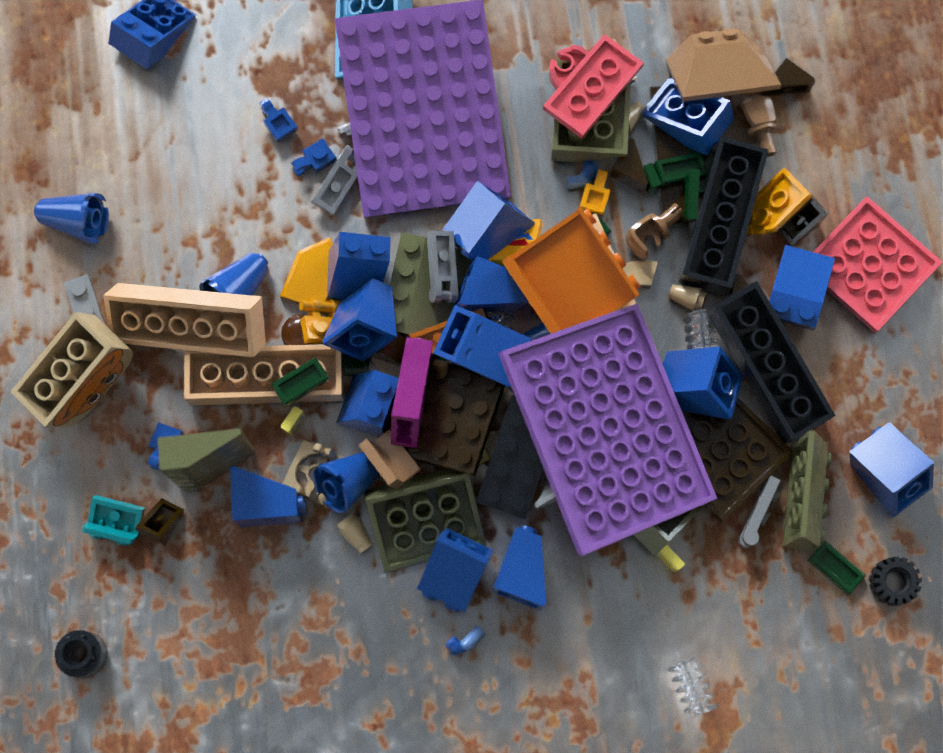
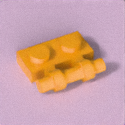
[299,298,340,344]

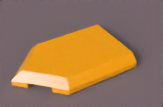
[746,167,813,235]
[280,238,333,314]

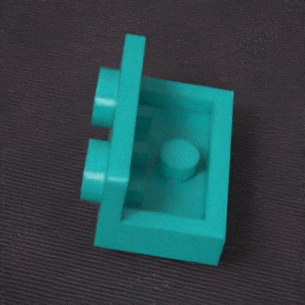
[82,495,146,546]

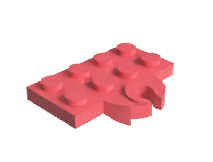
[543,34,644,139]

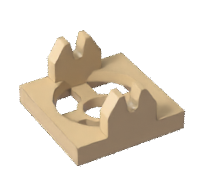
[282,440,344,508]

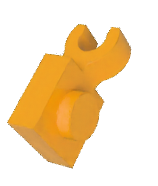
[580,169,610,216]

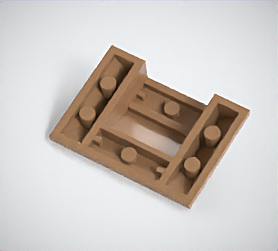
[666,28,781,102]

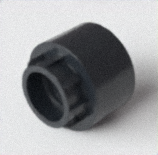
[55,630,107,678]

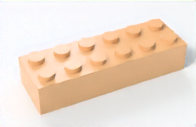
[103,283,266,357]
[184,344,344,406]

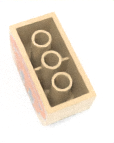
[11,312,133,427]

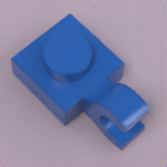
[260,98,298,143]
[291,138,337,177]
[147,422,184,471]

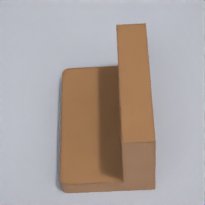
[359,430,420,490]

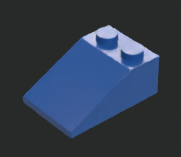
[641,78,734,155]
[769,245,835,331]

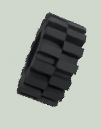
[869,556,922,606]

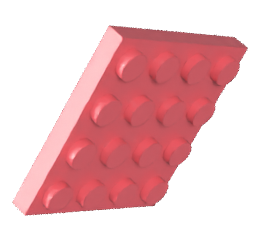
[813,196,942,333]

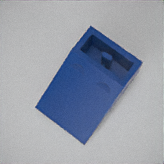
[109,0,196,69]
[433,305,532,388]

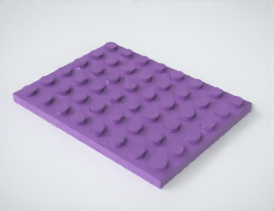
[335,0,511,218]
[498,303,717,556]

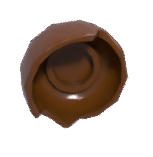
[281,314,316,345]

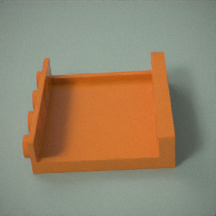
[502,207,641,334]

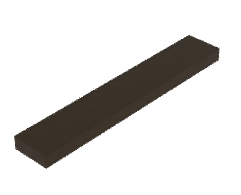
[649,86,689,227]

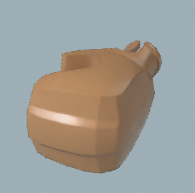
[737,95,777,157]
[626,203,684,261]

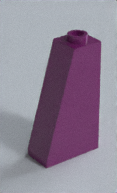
[390,337,433,448]

